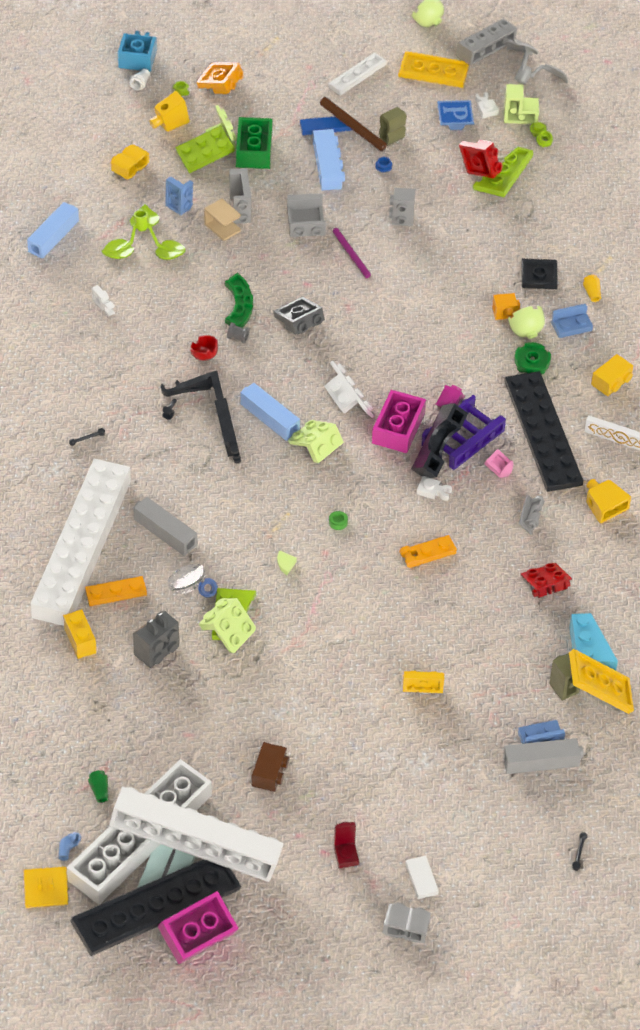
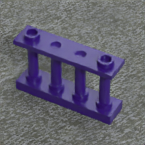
[421,395,506,470]

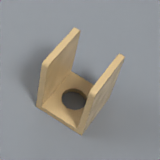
[204,198,241,241]

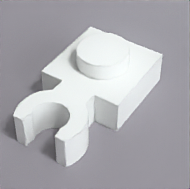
[475,92,499,118]
[92,285,115,316]
[417,476,452,501]

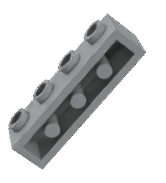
[456,19,518,66]

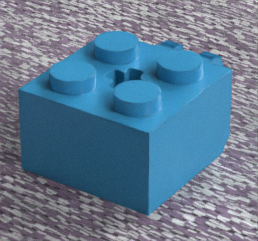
[118,31,157,72]

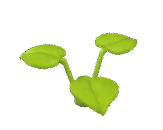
[102,204,186,260]

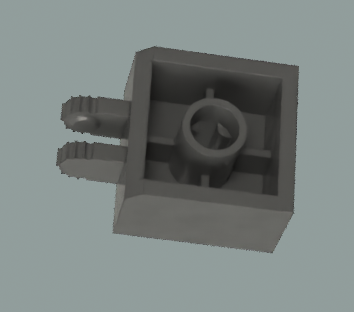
[133,611,179,668]

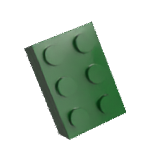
[236,117,273,169]

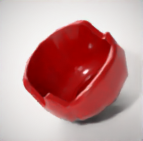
[190,335,218,361]

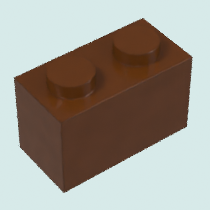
[252,742,290,792]

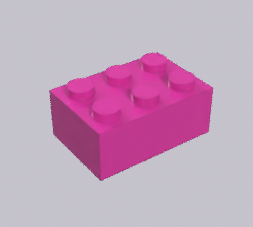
[372,389,426,453]
[158,891,239,964]

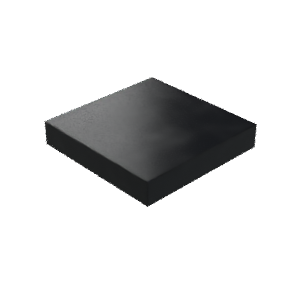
[521,258,558,290]

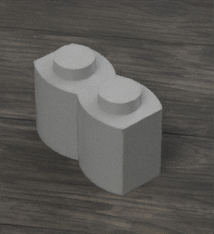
[383,903,431,943]

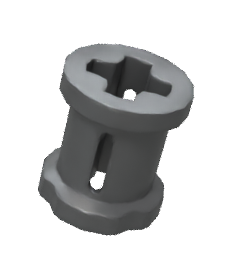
[227,323,250,343]

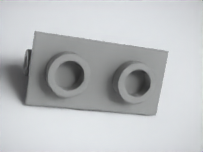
[519,495,545,535]

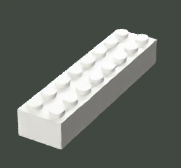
[67,759,212,905]
[109,786,284,882]

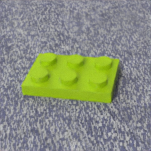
[175,125,235,174]

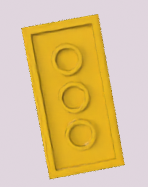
[398,51,470,88]
[569,649,634,714]

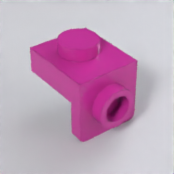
[436,385,465,408]

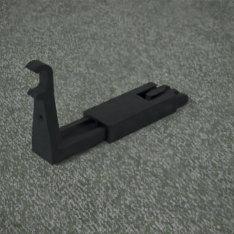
[160,371,241,464]

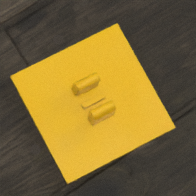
[24,866,68,908]

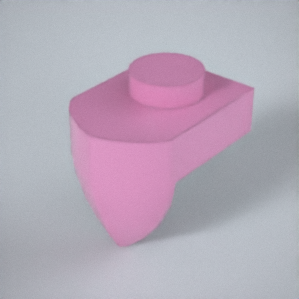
[484,449,514,478]

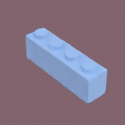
[313,129,345,191]

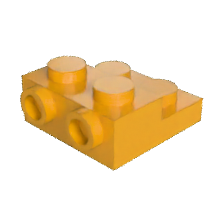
[196,63,244,94]

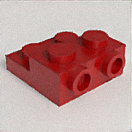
[459,140,503,179]

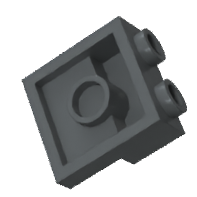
[273,296,325,335]

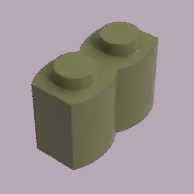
[379,107,407,146]

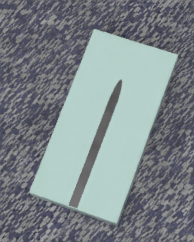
[137,844,196,888]

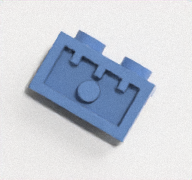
[165,176,193,215]
[551,304,593,338]
[518,720,565,744]

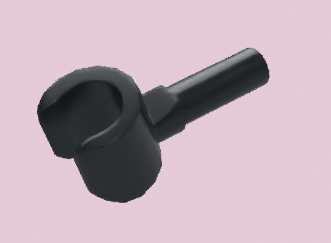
[162,399,177,420]

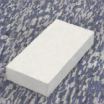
[406,856,439,899]

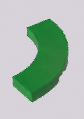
[225,273,253,328]

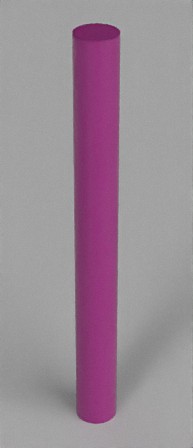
[332,228,371,278]

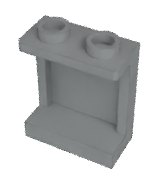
[230,168,251,224]
[287,193,326,237]

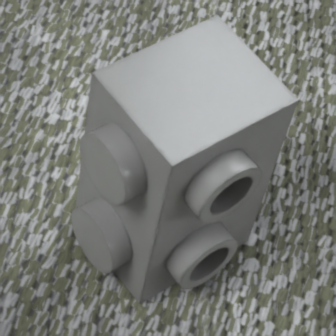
[389,188,415,226]

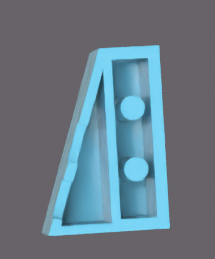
[569,613,618,671]

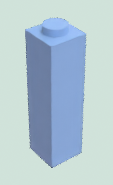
[27,202,79,259]
[240,383,300,441]

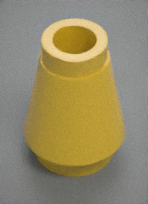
[583,275,601,302]

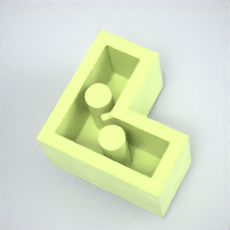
[504,84,539,124]

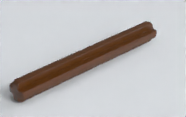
[320,97,387,152]

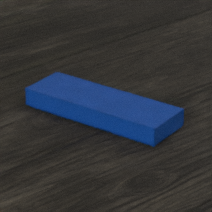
[300,116,352,136]

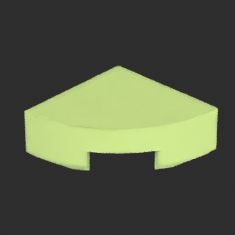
[277,551,297,575]

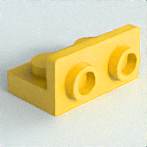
[403,671,444,693]

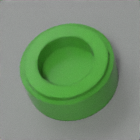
[329,511,348,530]

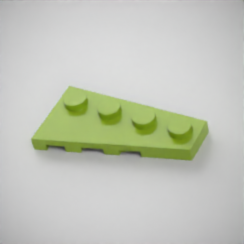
[473,147,534,197]

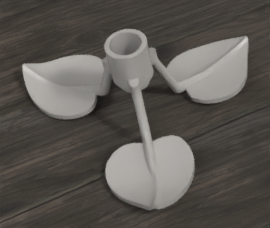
[507,39,568,85]

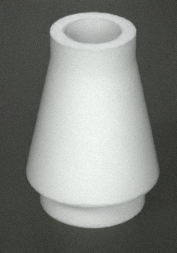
[130,69,150,91]

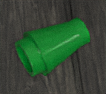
[88,770,109,803]

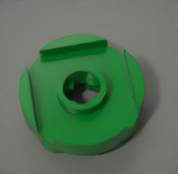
[514,342,551,375]

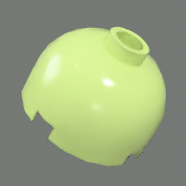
[412,0,444,27]
[508,306,545,339]

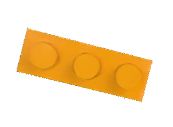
[85,576,147,607]

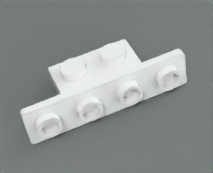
[324,361,375,418]

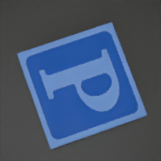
[437,100,474,130]

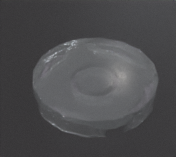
[168,564,206,593]

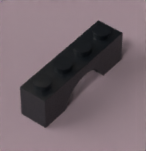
[411,403,468,478]

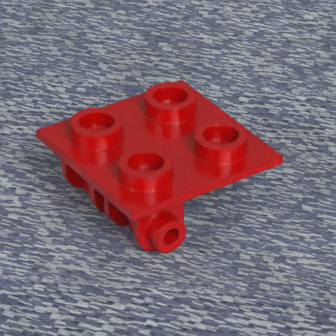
[520,563,572,598]

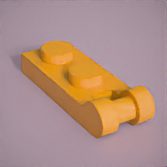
[399,535,457,568]

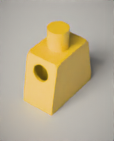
[149,91,190,132]
[586,479,631,524]

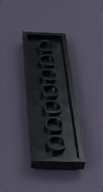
[504,371,583,492]
[70,859,241,957]

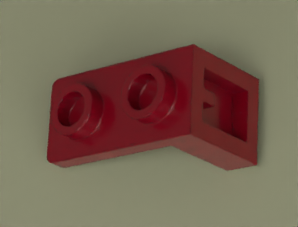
[333,822,359,869]

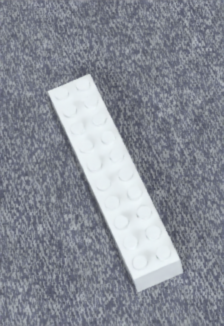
[30,459,131,626]

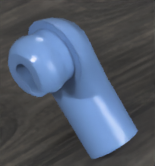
[58,832,81,861]

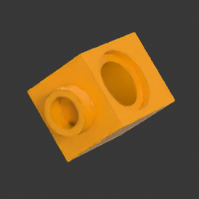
[492,293,520,320]

